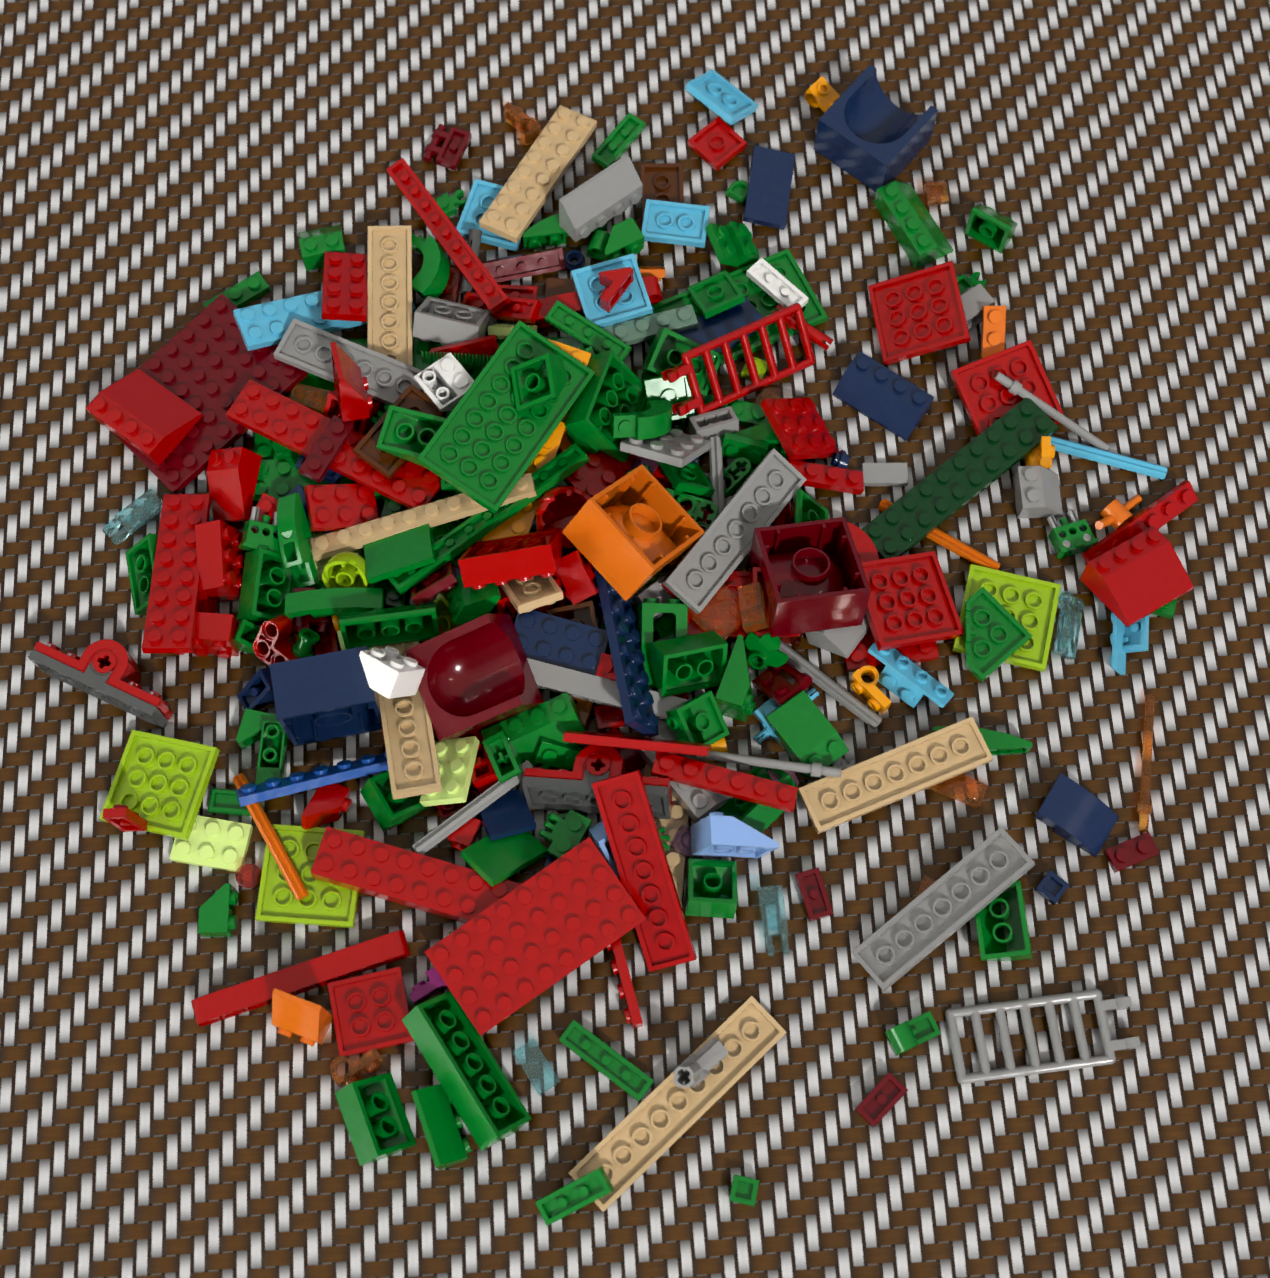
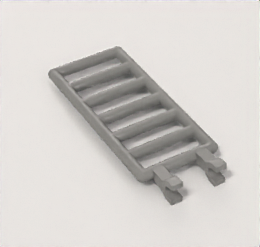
[945,989,1141,1084]

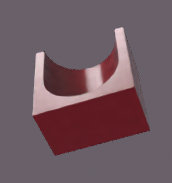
[748,517,871,637]
[405,613,544,741]

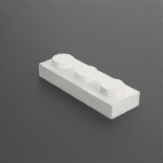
[746,257,809,308]

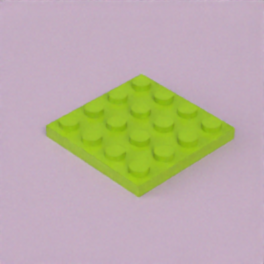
[952,564,1061,672]
[99,730,220,841]
[255,824,366,928]

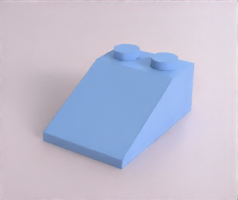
[690,812,779,858]

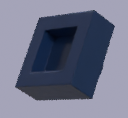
[1034,870,1070,905]

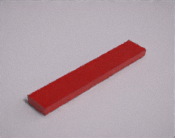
[563,730,711,756]

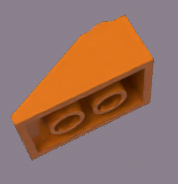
[272,988,333,1047]

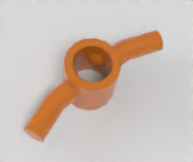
[1095,494,1142,530]

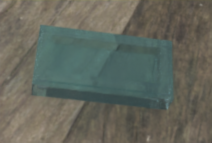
[512,1038,561,1096]

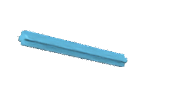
[1051,436,1168,479]

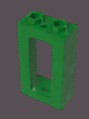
[636,598,688,688]

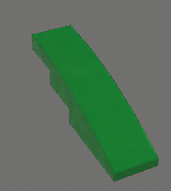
[285,587,384,619]
[930,726,1033,756]

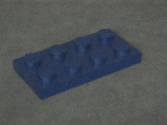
[514,610,608,676]

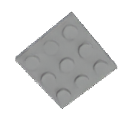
[620,429,711,468]

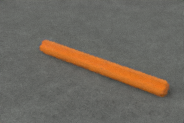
[878,499,1001,570]
[232,773,308,901]

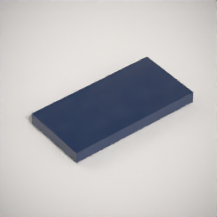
[743,145,795,230]
[677,296,763,355]

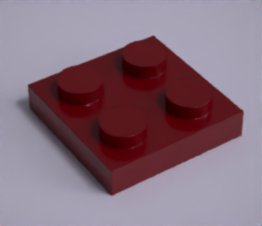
[411,560,457,605]

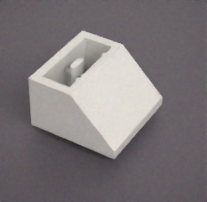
[413,352,474,412]
[359,646,425,699]

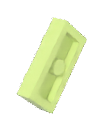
[488,323,537,339]

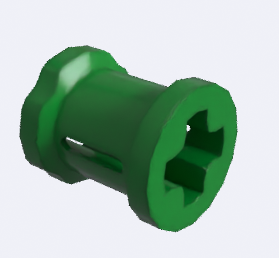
[292,628,320,658]

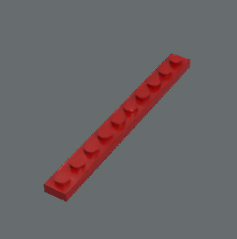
[386,158,510,314]

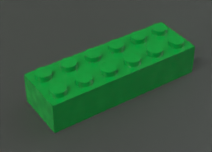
[402,991,532,1151]

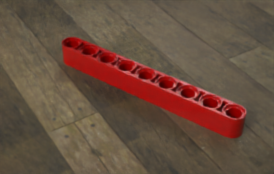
[191,930,411,1027]

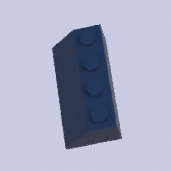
[833,351,934,441]

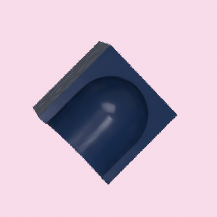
[814,65,938,192]
[269,646,382,747]

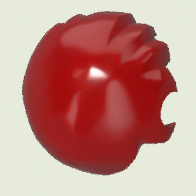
[535,486,591,550]

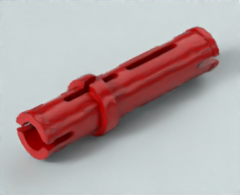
[772,303,834,351]

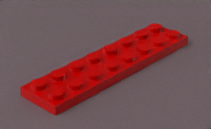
[142,494,211,653]
[592,769,697,972]

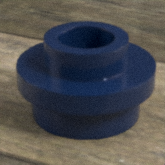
[564,250,585,271]
[831,450,850,469]

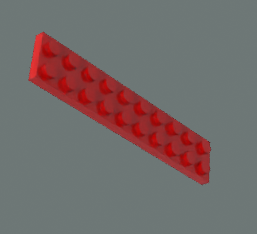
[226,379,441,509]

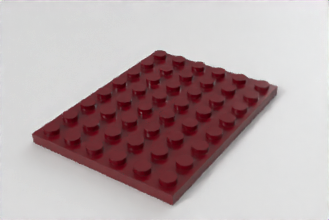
[111,293,308,494]

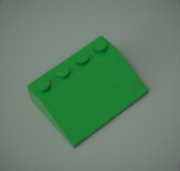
[565,350,647,463]

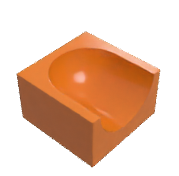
[562,464,705,601]

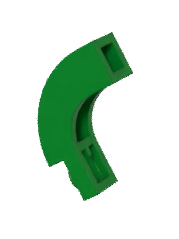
[412,234,450,299]
[611,400,672,440]

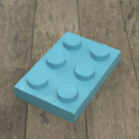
[685,69,758,125]
[641,199,710,248]

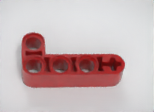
[253,615,299,666]

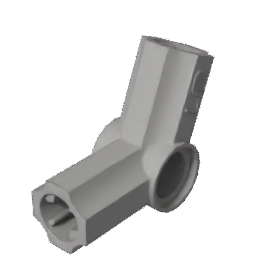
[673,1037,728,1088]

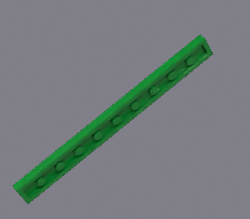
[388,444,589,595]

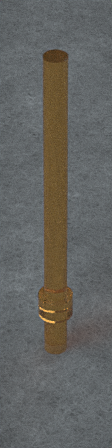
[1137,695,1155,833]

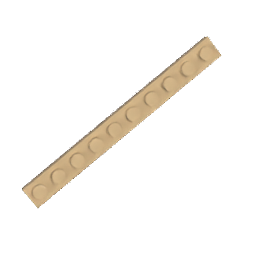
[311,473,537,562]

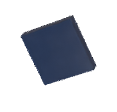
[478,788,537,841]

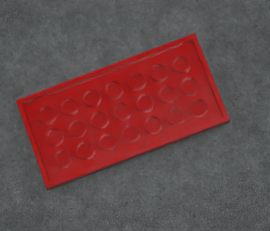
[425,837,646,1036]

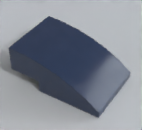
[1034,773,1119,857]

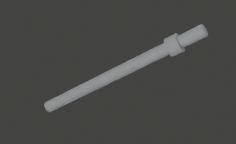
[994,372,1110,451]
[697,751,841,778]

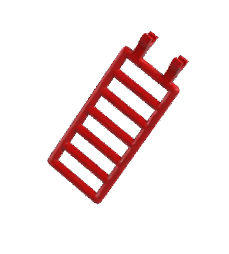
[661,303,815,416]

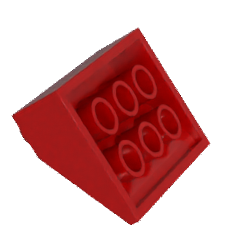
[85,369,203,466]
[1080,526,1194,627]
[458,527,563,590]

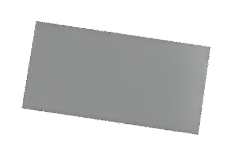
[862,463,908,486]

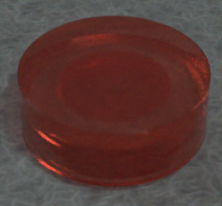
[236,863,262,888]

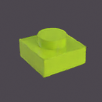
[741,356,768,381]

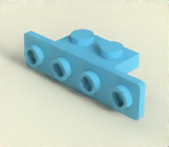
[1109,612,1149,675]
[868,643,954,709]

